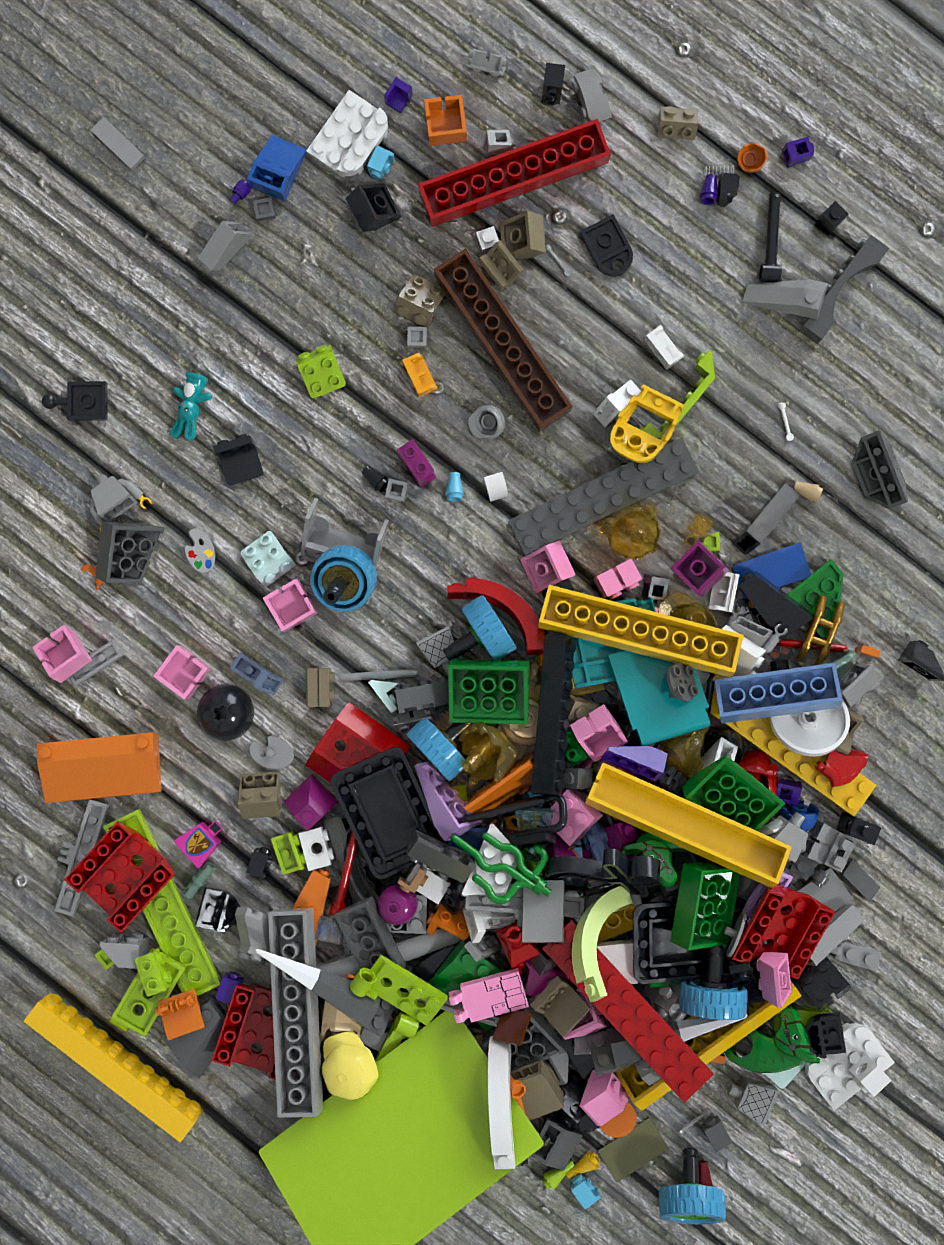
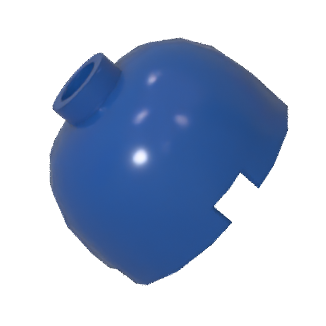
[779,800,819,832]

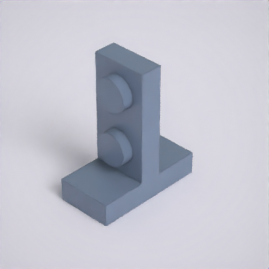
[230,653,284,695]

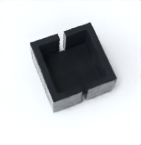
[793,956,851,1013]

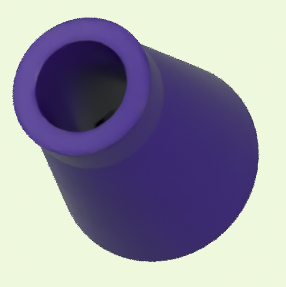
[699,174,719,205]

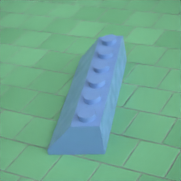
[714,663,843,724]

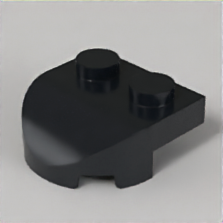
[195,887,240,932]
[804,1012,846,1058]

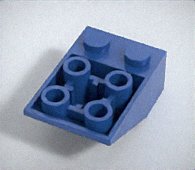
[247,135,307,202]

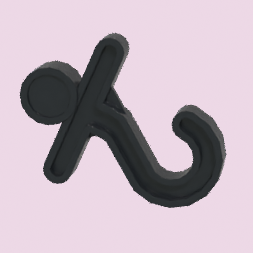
[544,848,661,895]

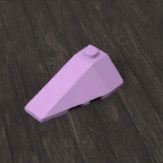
[415,761,482,841]

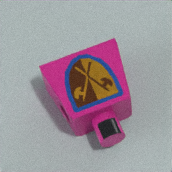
[173,820,223,868]

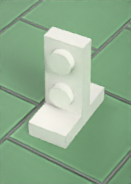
[593,380,641,427]
[462,905,516,943]

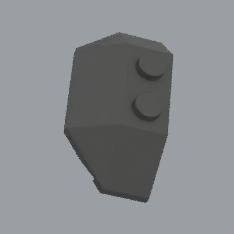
[852,430,908,509]

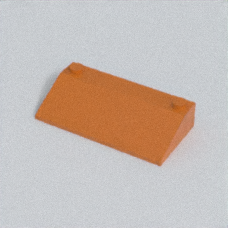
[37,732,162,803]

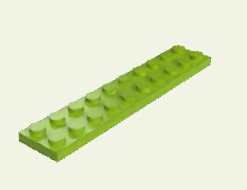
[103,809,221,996]

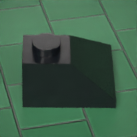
[898,640,944,681]

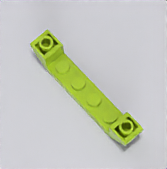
[639,349,715,440]

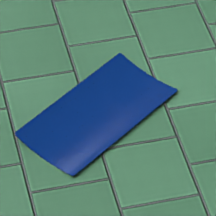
[733,542,811,599]

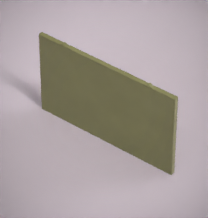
[597,1117,669,1182]

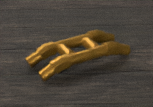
[796,595,845,666]

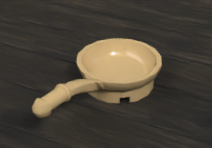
[502,663,540,745]

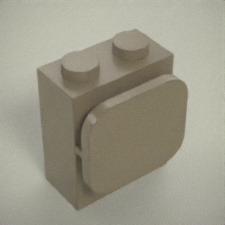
[510,1059,564,1120]

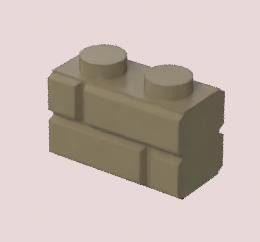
[306,668,335,707]

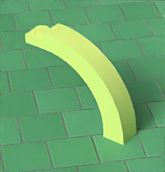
[572,886,633,1003]

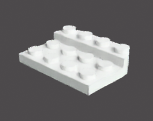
[306,90,388,178]
[805,1023,895,1110]

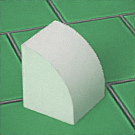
[484,472,508,502]

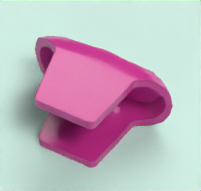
[524,960,570,998]

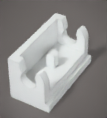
[644,325,684,370]
[708,572,740,613]

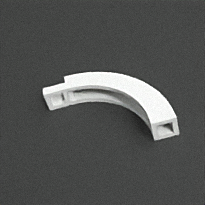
[488,1036,516,1169]

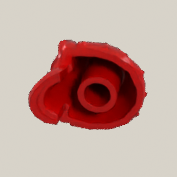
[737,751,778,795]

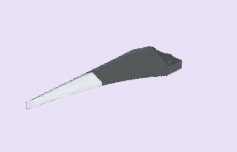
[254,949,395,1036]
[587,1014,747,1076]

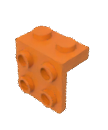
[426,902,469,941]

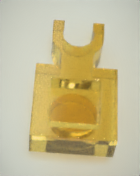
[683,512,715,547]

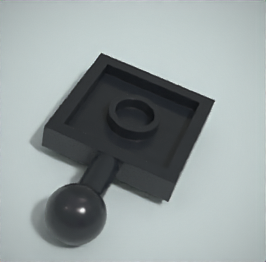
[42,381,108,421]

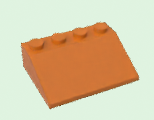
[464,752,534,814]

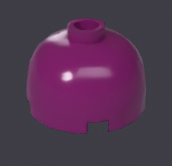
[378,884,418,925]

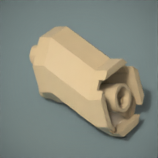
[319,1000,361,1043]

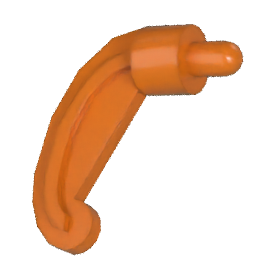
[80,565,103,590]

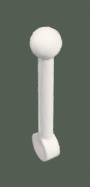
[778,402,794,441]

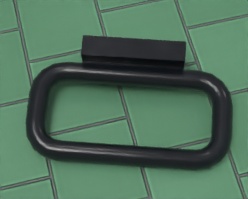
[497,795,568,849]

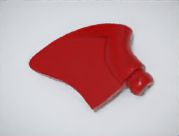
[815,750,866,787]

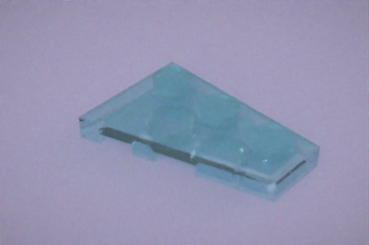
[515,807,554,862]

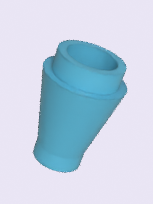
[445,472,464,502]

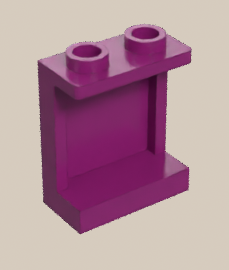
[397,439,436,488]

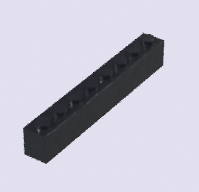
[531,635,576,796]

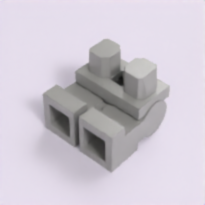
[802,821,856,872]

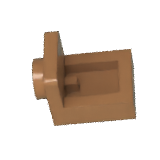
[397,866,429,893]

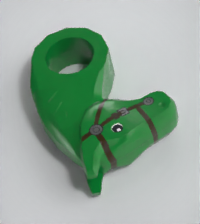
[622,831,692,888]
[724,1007,820,1073]

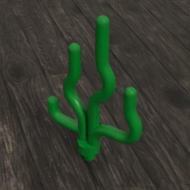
[451,832,552,904]

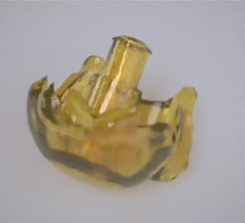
[600,503,661,560]
[459,722,518,789]
[659,727,709,781]

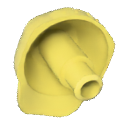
[321,1031,378,1100]

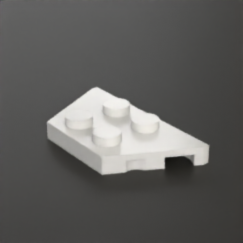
[462,823,517,896]

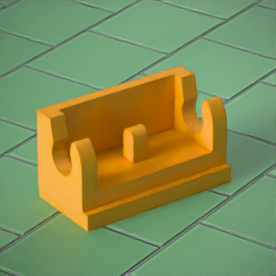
[402,353,438,398]

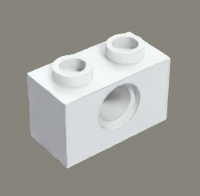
[298,825,335,871]
[849,1054,892,1097]

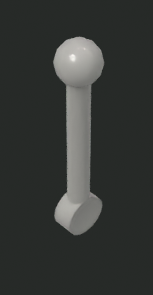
[545,244,572,277]
[676,1108,711,1135]

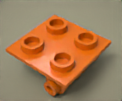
[155,989,205,1040]

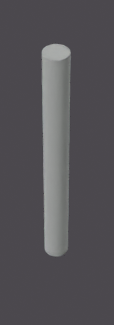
[340,669,417,681]

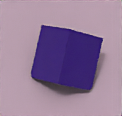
[384,77,413,113]

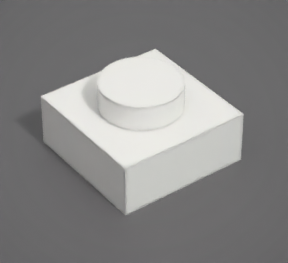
[476,226,499,252]

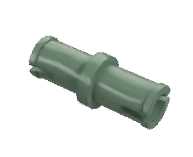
[182,861,216,899]

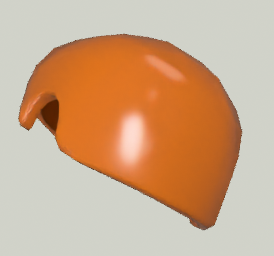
[737,143,767,173]

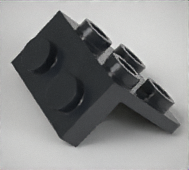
[213,434,264,486]
[551,1070,588,1131]

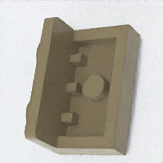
[658,106,699,140]
[478,240,524,289]

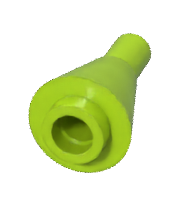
[541,1160,575,1191]

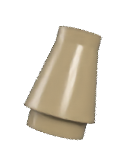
[794,481,823,502]

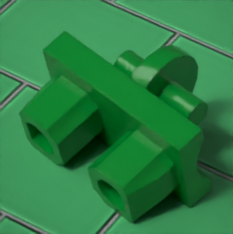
[565,726,590,767]

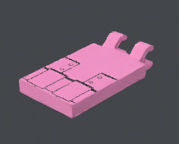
[448,968,529,1023]

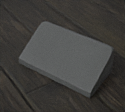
[839,859,880,902]

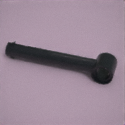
[759,192,782,282]

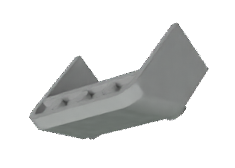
[301,498,389,575]

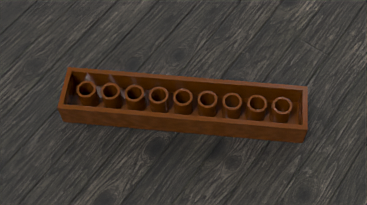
[434,248,573,432]

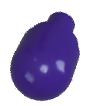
[229,179,251,204]

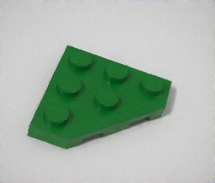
[787,559,843,639]

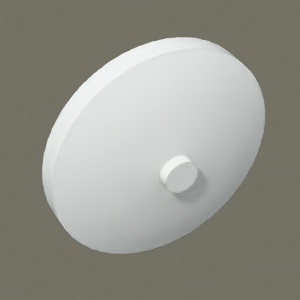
[769,699,850,756]

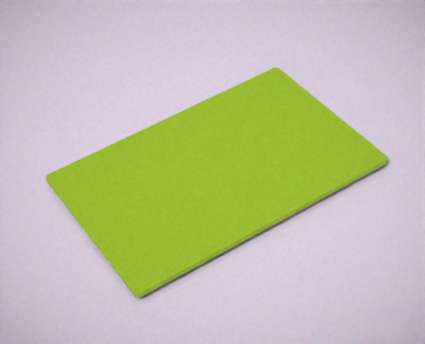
[259,1011,544,1245]

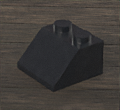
[346,183,402,232]

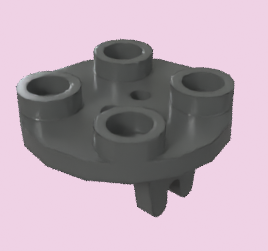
[664,662,699,702]

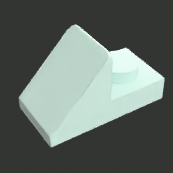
[368,680,399,713]

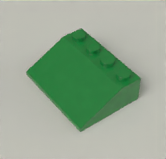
[448,659,530,725]
[682,755,785,831]
[670,862,741,951]
[428,940,527,1031]

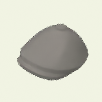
[468,405,505,439]

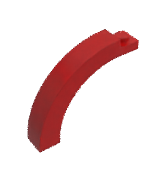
[447,578,545,656]

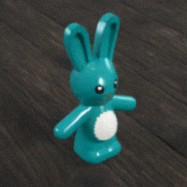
[170,372,212,441]

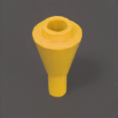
[566,1150,600,1179]

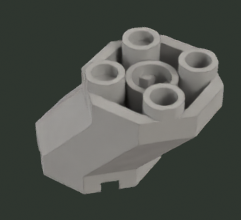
[235,907,271,968]

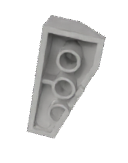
[742,279,828,320]

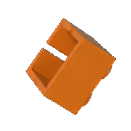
[424,95,467,146]

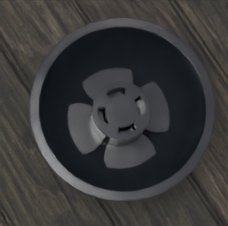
[197,684,254,741]

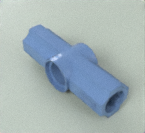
[582,822,608,862]

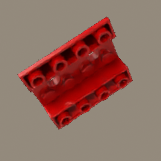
[305,702,412,783]
[64,821,175,933]
[731,885,835,979]
[212,984,276,1080]

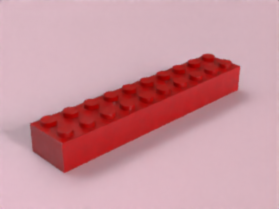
[418,119,611,227]
[541,918,714,1103]

